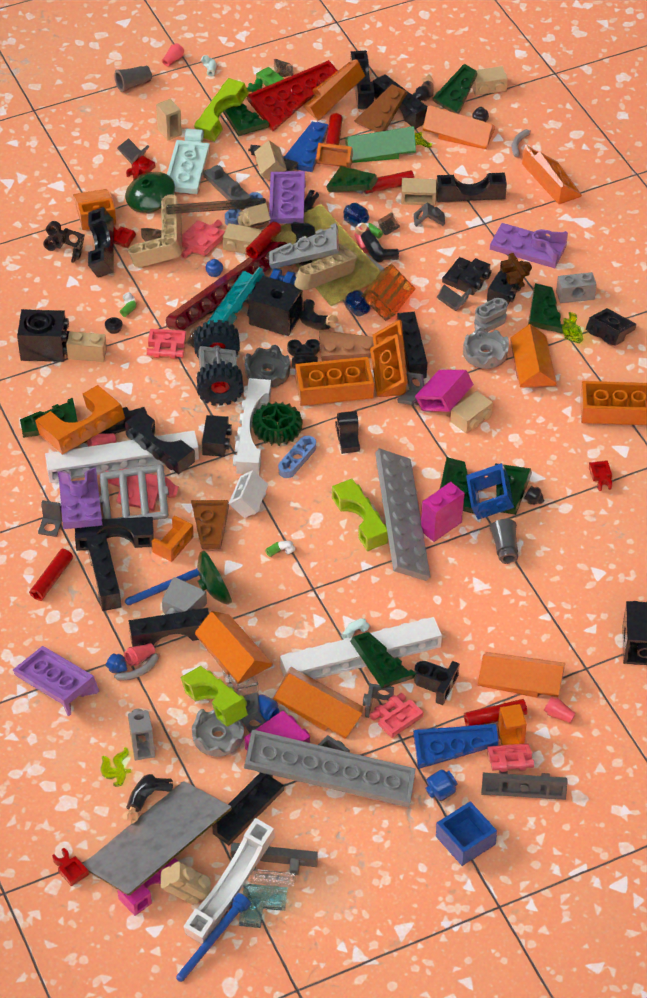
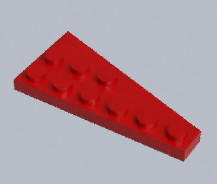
[246,60,338,131]

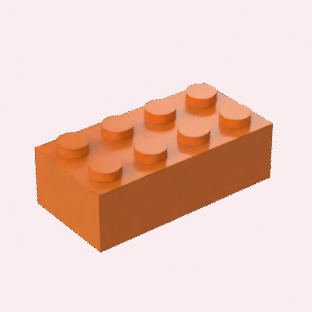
[295,357,374,406]
[580,381,647,425]

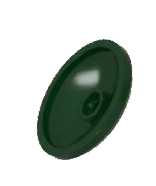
[125,172,175,213]
[197,550,232,605]

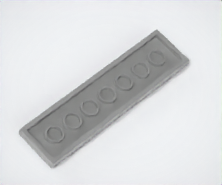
[375,448,430,581]
[244,729,416,808]

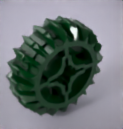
[252,401,303,446]

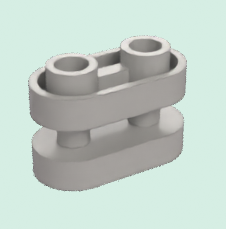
[474,298,508,332]

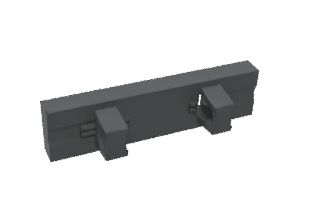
[203,165,252,209]
[481,770,568,800]
[230,842,318,875]

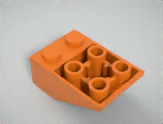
[73,189,116,230]

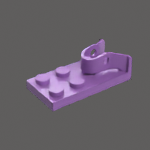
[269,171,306,224]
[489,223,568,269]
[58,467,102,529]
[13,646,99,716]

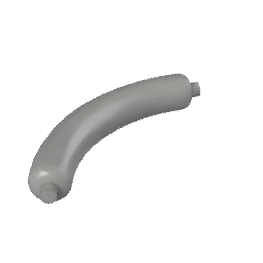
[512,129,531,157]
[114,653,159,681]

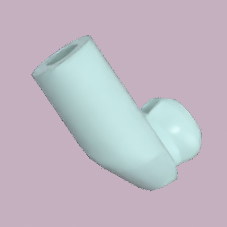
[201,55,217,77]
[341,618,370,639]

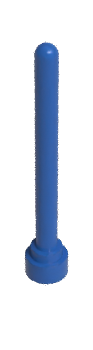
[125,568,199,605]
[176,893,252,982]

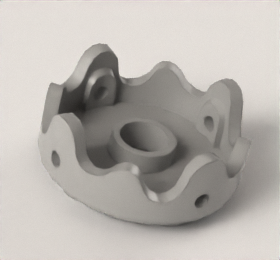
[463,326,509,369]
[192,709,244,757]

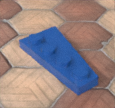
[283,121,328,172]
[413,724,499,769]

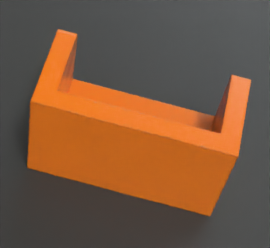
[316,143,353,168]
[152,515,194,562]
[497,704,527,745]

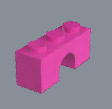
[117,856,178,916]

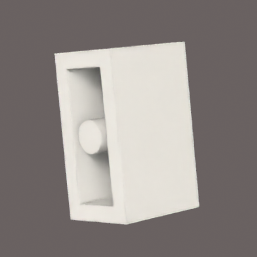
[228,470,269,518]

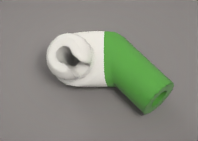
[358,223,383,239]
[120,292,136,317]
[265,540,296,557]

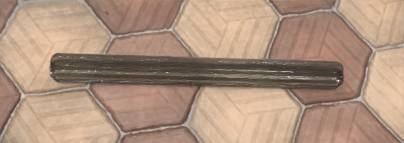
[166,198,266,214]

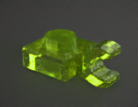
[562,312,584,344]

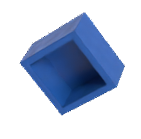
[436,801,497,866]

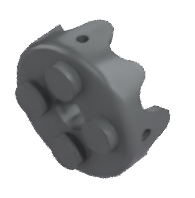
[245,345,291,388]

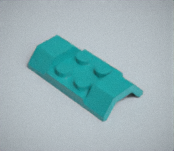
[207,267,265,325]

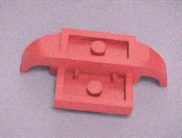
[106,468,179,511]

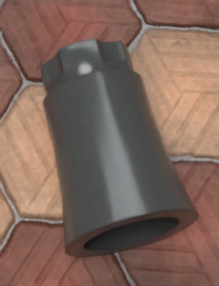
[114,65,152,92]
[490,519,518,564]

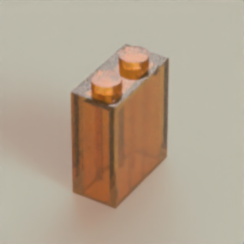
[361,263,416,321]

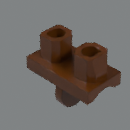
[500,253,532,288]

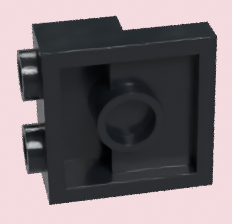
[442,257,492,295]
[585,308,637,346]

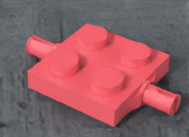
[181,219,225,258]

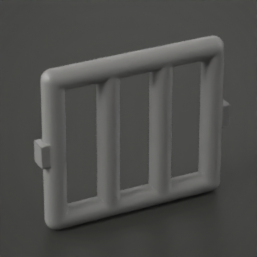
[99,464,169,520]

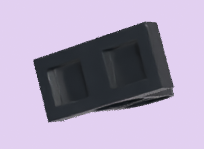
[335,411,360,454]
[414,661,460,705]

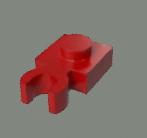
[126,155,156,180]
[114,226,137,248]
[589,460,612,491]
[52,848,89,886]

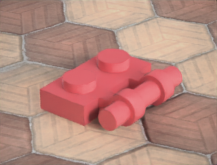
[147,329,186,359]
[369,693,424,738]
[487,744,534,772]

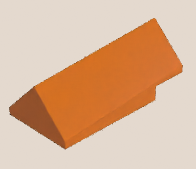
[303,59,365,122]
[423,105,495,150]
[522,145,582,204]
[370,320,407,397]
[510,324,557,387]
[195,611,273,684]
[477,652,566,698]
[273,667,363,739]

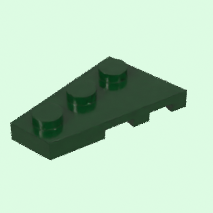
[433,64,478,114]
[223,103,269,136]
[326,166,378,192]
[528,283,564,334]
[20,398,78,438]
[440,457,474,514]
[495,463,532,515]
[350,632,416,689]

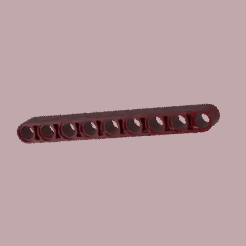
[166,242,287,330]

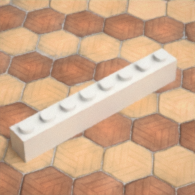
[45,431,199,483]
[280,617,442,680]

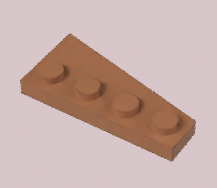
[319,330,374,361]

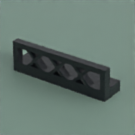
[212,772,284,846]

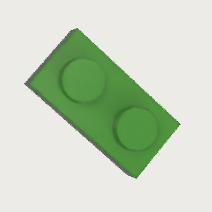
[256,67,284,86]

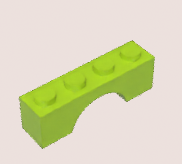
[194,78,249,142]
[332,478,388,551]
[180,666,248,727]

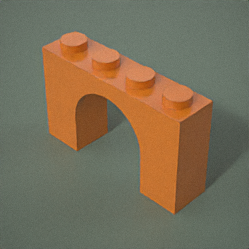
[35,385,125,455]

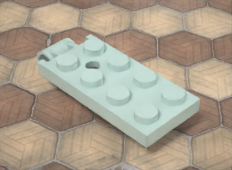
[167,128,210,194]

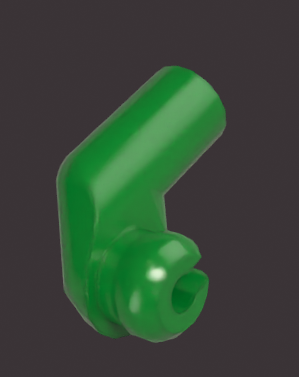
[247,79,263,92]

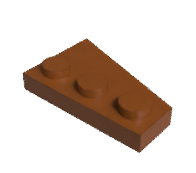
[354,84,407,132]
[191,500,229,549]

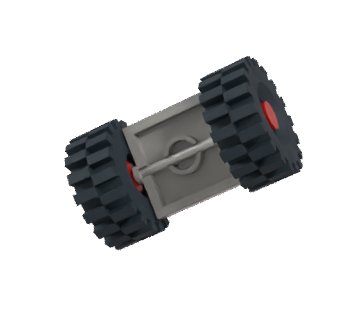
[194,320,244,406]

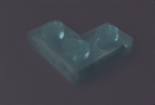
[239,884,288,928]

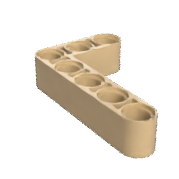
[128,194,182,267]
[294,243,358,290]

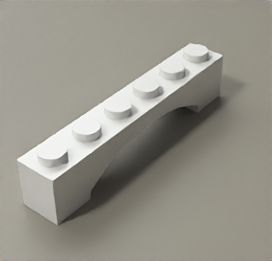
[233,378,271,475]
[183,818,275,944]

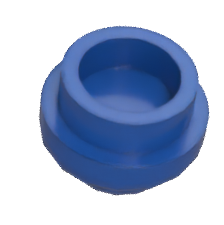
[206,259,223,277]
[106,653,127,673]

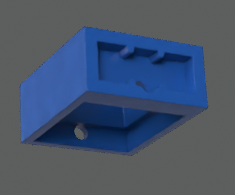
[466,463,514,520]

